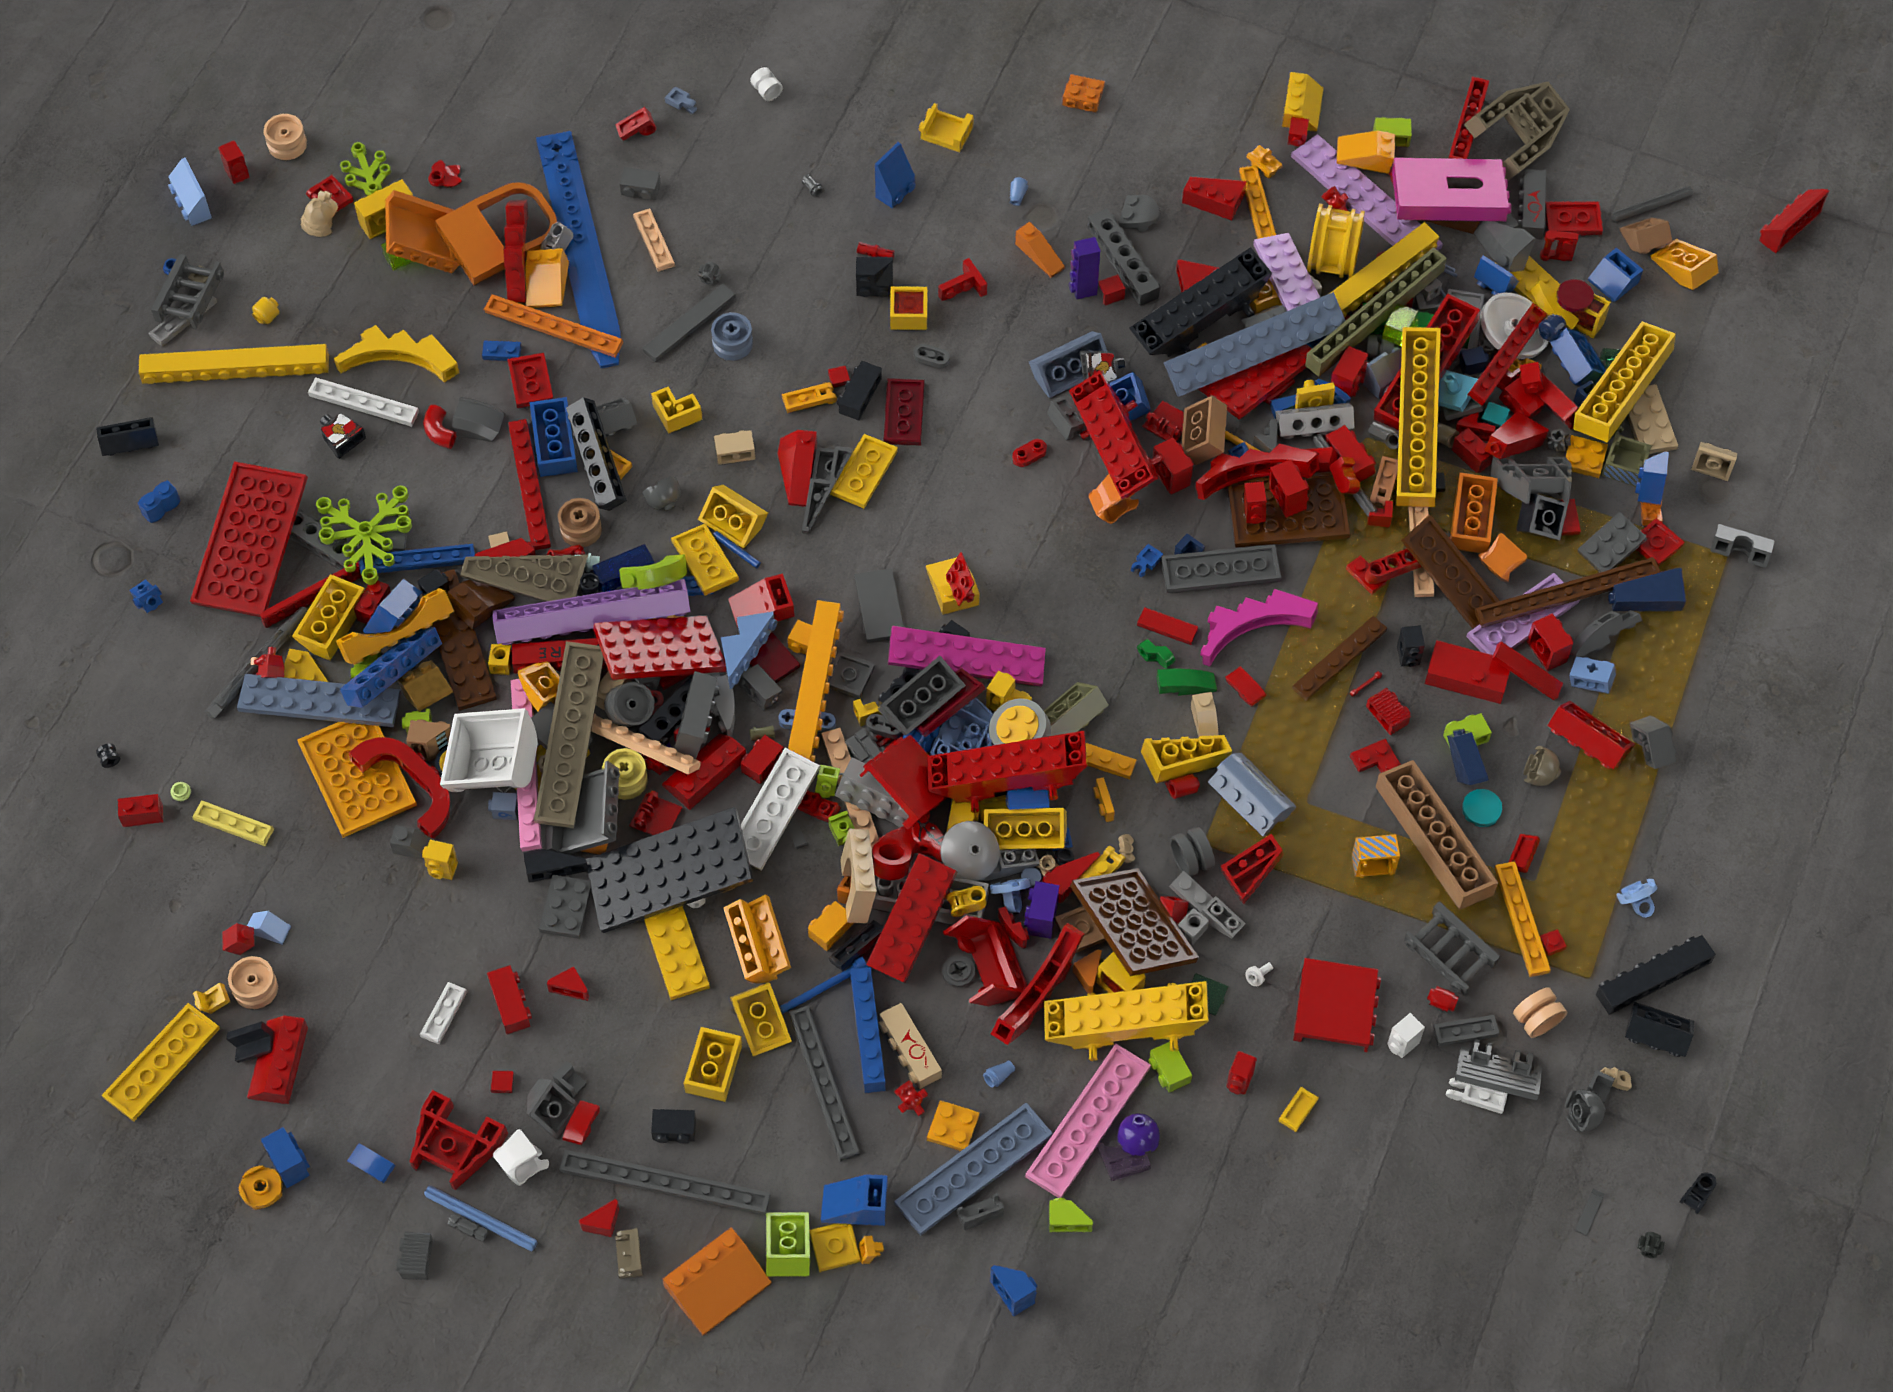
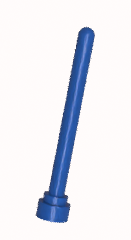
[779,957,868,1013]

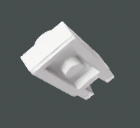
[1446,1078,1508,1114]

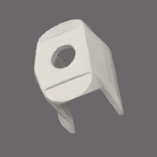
[493,1129,549,1186]

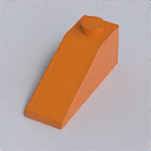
[1015,222,1065,278]

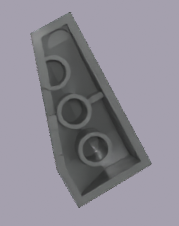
[1474,221,1536,272]

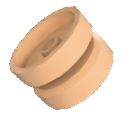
[264,114,307,160]
[228,956,278,1009]
[1513,987,1568,1038]

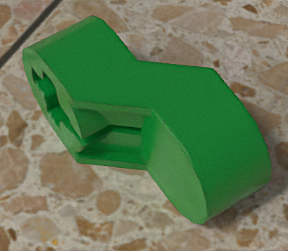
[1137,639,1176,668]

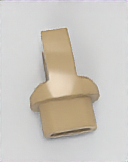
[1600,1067,1632,1091]

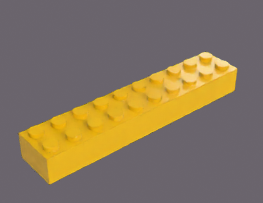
[1396,327,1440,507]

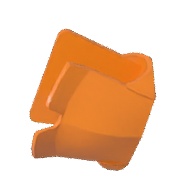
[1088,474,1139,524]
[1478,533,1527,582]

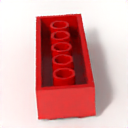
[866,853,958,983]

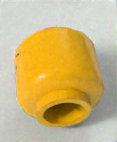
[252,297,279,324]

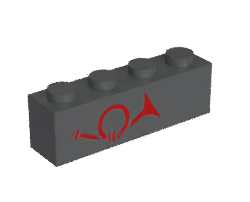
[1518,169,1546,239]

